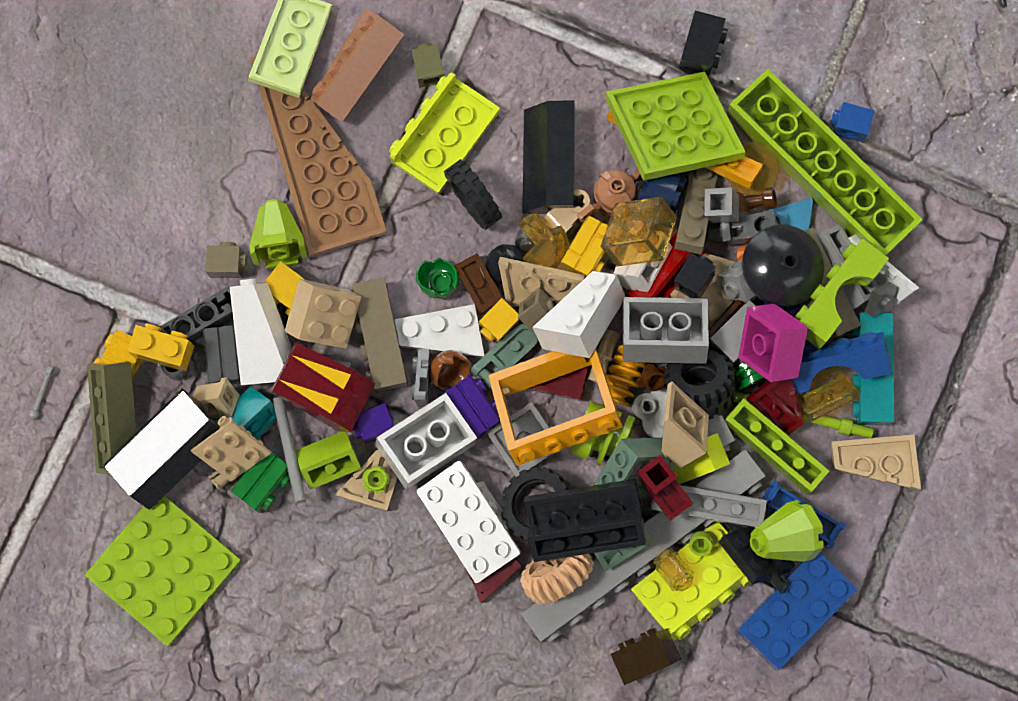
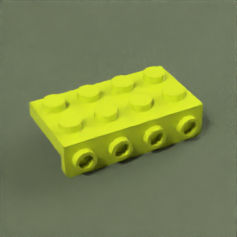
[389,72,500,195]
[631,521,751,641]

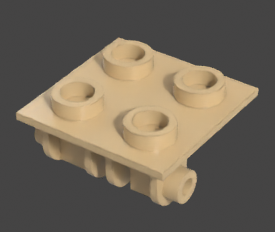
[191,416,271,481]

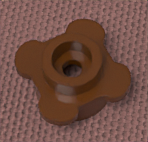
[637,363,666,391]

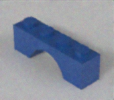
[792,332,892,394]

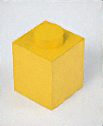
[479,298,522,343]

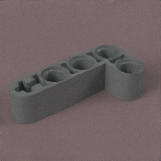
[158,287,233,381]

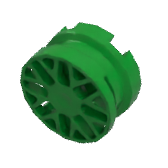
[734,362,766,391]

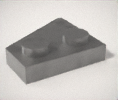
[412,349,431,408]

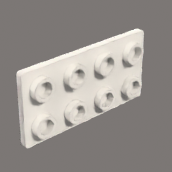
[417,461,521,583]

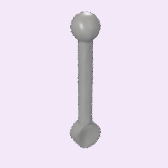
[28,365,55,420]

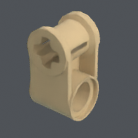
[542,189,591,241]

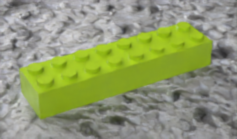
[726,69,923,256]

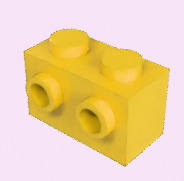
[127,323,194,372]

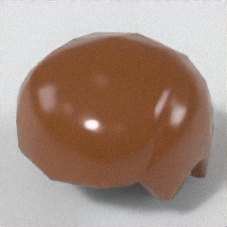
[429,350,471,390]

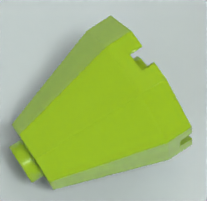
[249,199,308,269]
[750,500,824,562]

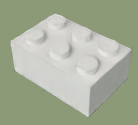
[376,393,477,490]

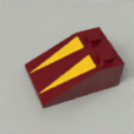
[270,343,375,432]

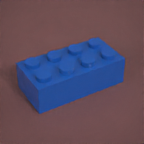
[735,552,857,670]

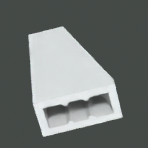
[230,279,292,385]

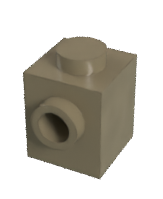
[205,242,247,278]
[518,288,558,334]

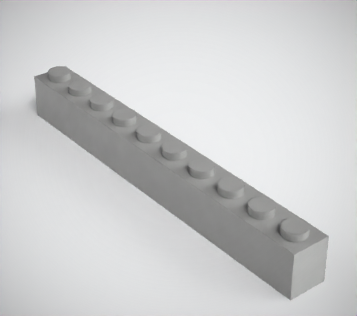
[521,450,765,643]

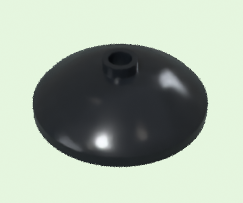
[742,224,824,307]

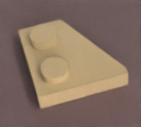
[336,450,397,511]

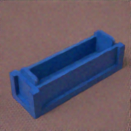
[762,480,846,549]

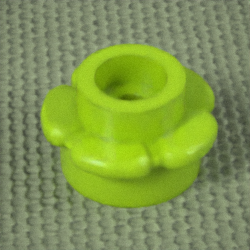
[363,466,390,493]

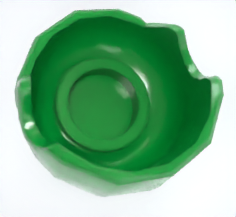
[416,258,459,299]

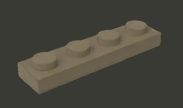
[674,167,717,255]

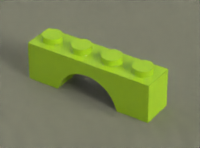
[794,238,889,349]

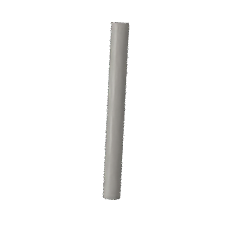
[273,397,306,504]

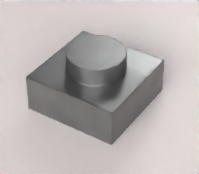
[865,282,898,317]

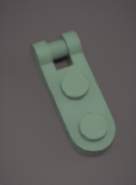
[471,323,538,390]

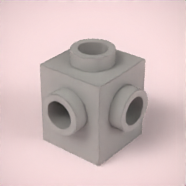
[717,261,757,302]

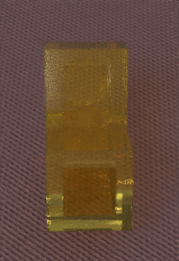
[517,212,569,269]

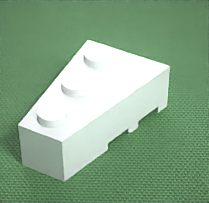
[532,271,625,358]

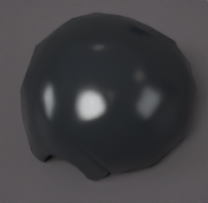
[485,244,529,285]

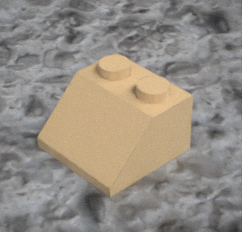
[661,382,709,468]

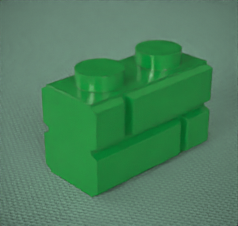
[231,452,290,513]

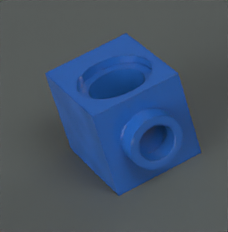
[830,102,875,143]

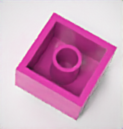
[738,304,808,382]

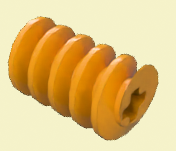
[606,345,646,407]

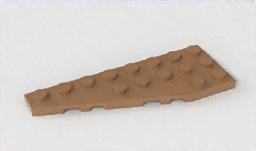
[250,56,387,257]

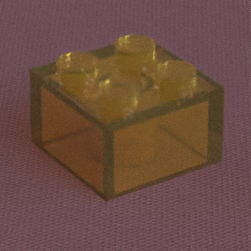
[600,196,677,267]

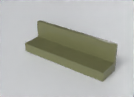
[87,361,136,475]

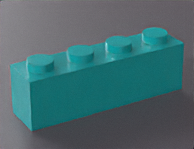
[851,312,894,426]

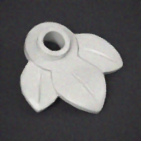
[632,386,667,438]

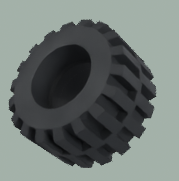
[664,347,736,420]

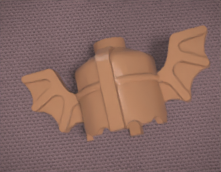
[577,168,642,223]

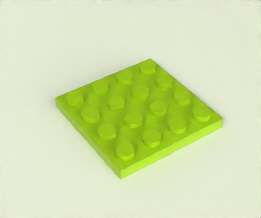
[605,72,746,181]
[84,496,242,647]

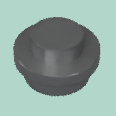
[515,228,542,252]

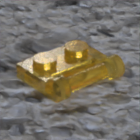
[797,366,859,422]

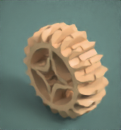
[520,554,594,605]

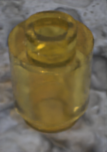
[654,549,694,591]

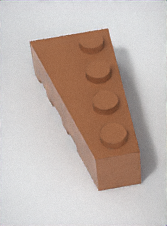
[311,8,404,122]

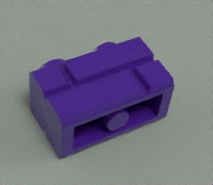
[444,375,501,441]

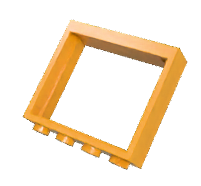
[488,348,623,466]

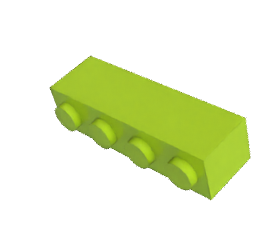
[724,398,829,495]

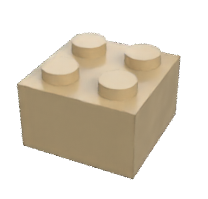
[285,279,361,349]

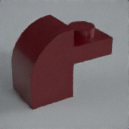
[637,455,694,522]

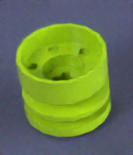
[570,400,635,466]

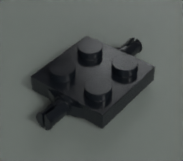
[719,522,795,594]

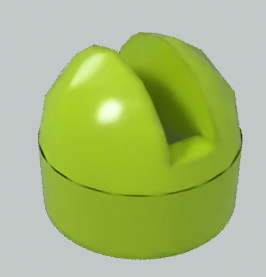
[689,531,712,556]

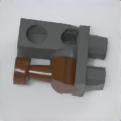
[708,187,781,246]

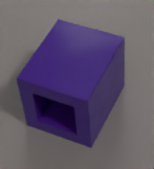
[353,403,394,444]

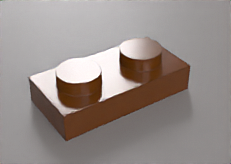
[454,253,504,314]

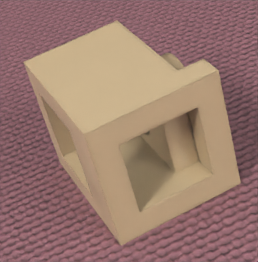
[193,377,240,419]

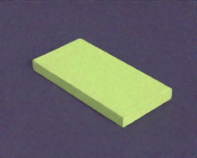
[248,0,333,98]

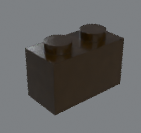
[610,627,682,685]

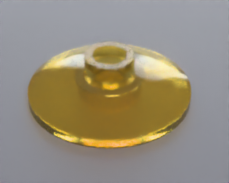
[727,142,779,196]

